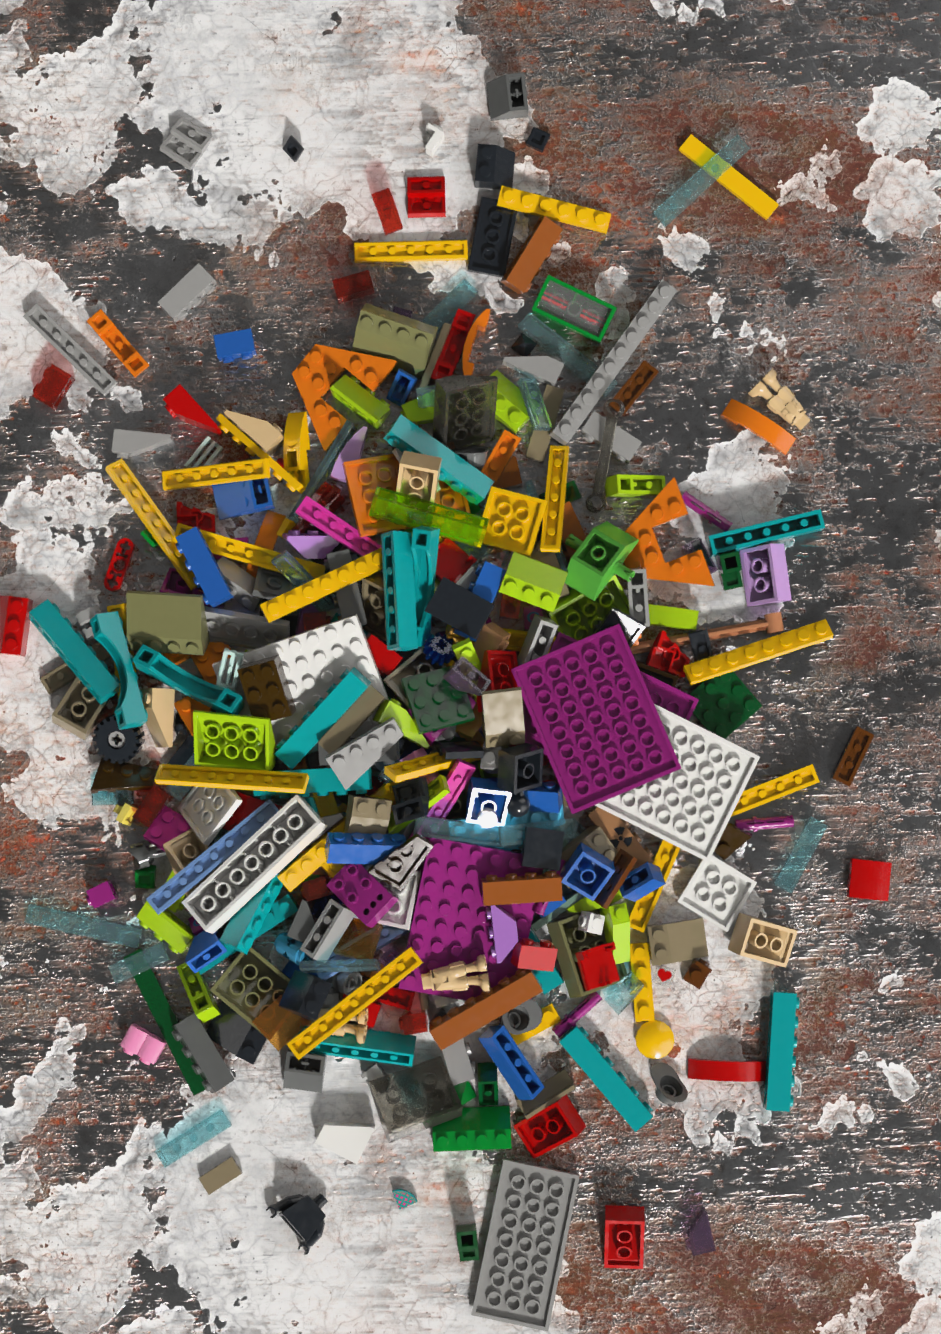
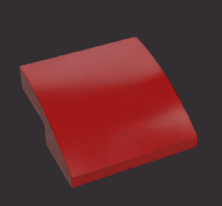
[407,176,446,218]
[847,858,892,901]

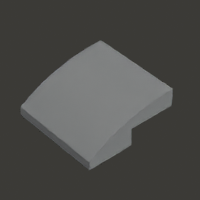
[160,116,213,171]

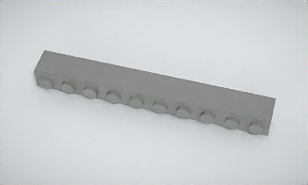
[549,279,678,446]

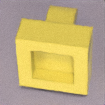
[113,803,140,826]

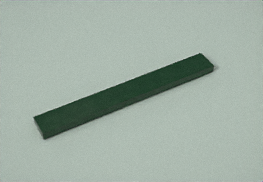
[124,948,205,1096]

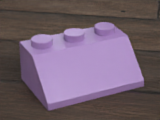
[740,544,792,607]

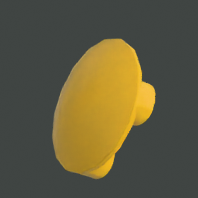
[635,1020,674,1059]

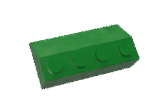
[432,1105,512,1152]

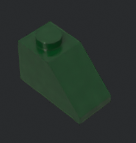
[478,1062,498,1106]

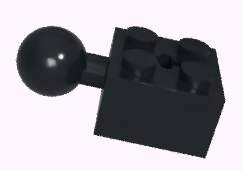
[497,743,544,817]

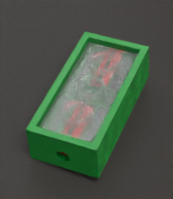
[532,275,617,344]

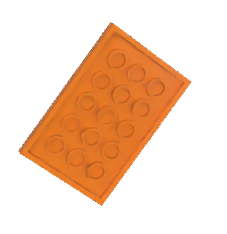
[342,443,471,537]

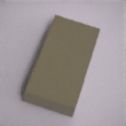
[198,1156,243,1195]

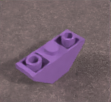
[282,530,339,559]
[486,905,518,963]

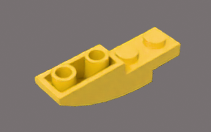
[283,411,310,489]

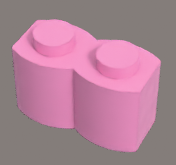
[120,1023,167,1065]

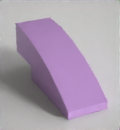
[330,426,368,483]

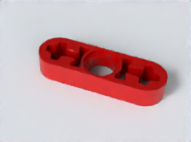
[104,538,135,592]

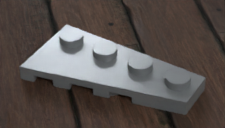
[325,717,404,790]

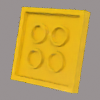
[475,486,547,557]

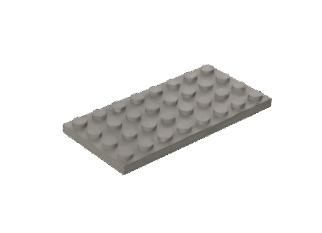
[471,1158,580,1331]

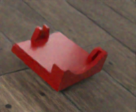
[436,536,477,583]
[575,942,620,991]

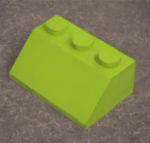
[472,370,540,435]
[330,374,391,430]
[499,551,568,612]
[136,901,195,954]

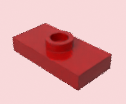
[375,986,416,1011]

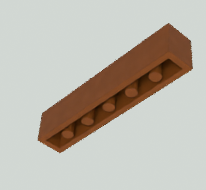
[429,968,543,1051]

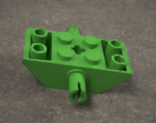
[565,521,639,601]

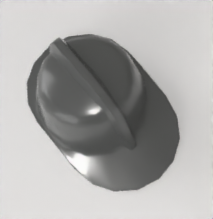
[454,445,490,468]
[499,999,542,1035]
[651,1062,688,1107]

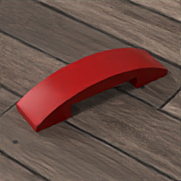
[430,308,476,385]
[687,1058,766,1082]

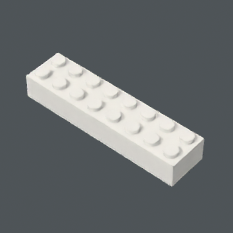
[181,794,328,934]

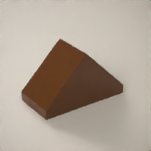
[493,456,522,490]

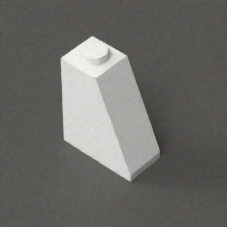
[314,1122,375,1164]

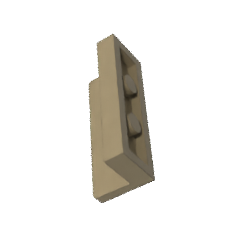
[516,1068,576,1120]

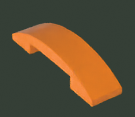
[87,309,149,378]
[462,309,491,385]
[721,398,796,455]
[246,510,286,578]

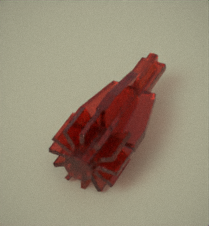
[291,481,346,533]

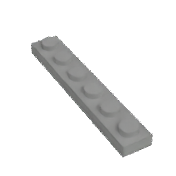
[23,303,118,396]

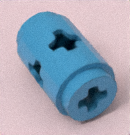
[274,932,313,966]

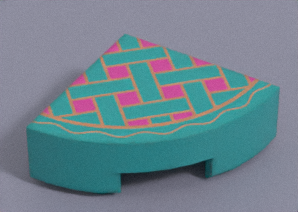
[392,1189,418,1210]

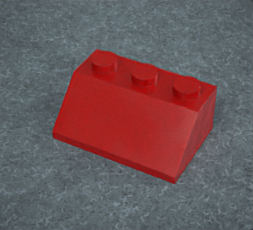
[0,596,33,657]

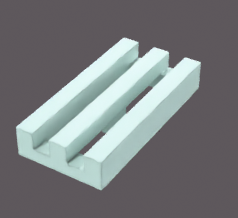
[184,436,223,468]
[216,648,244,691]

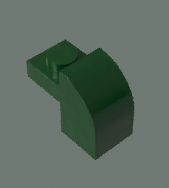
[716,550,743,591]
[456,1223,479,1262]

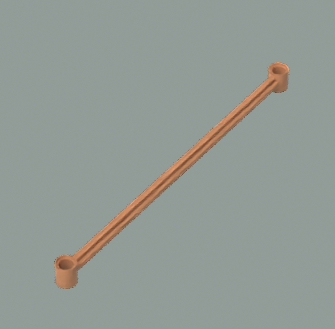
[630,612,784,655]

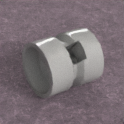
[75,605,102,640]
[326,967,362,995]

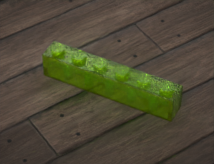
[369,486,489,548]

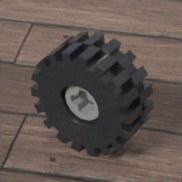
[93,713,145,764]

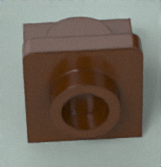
[682,958,712,989]

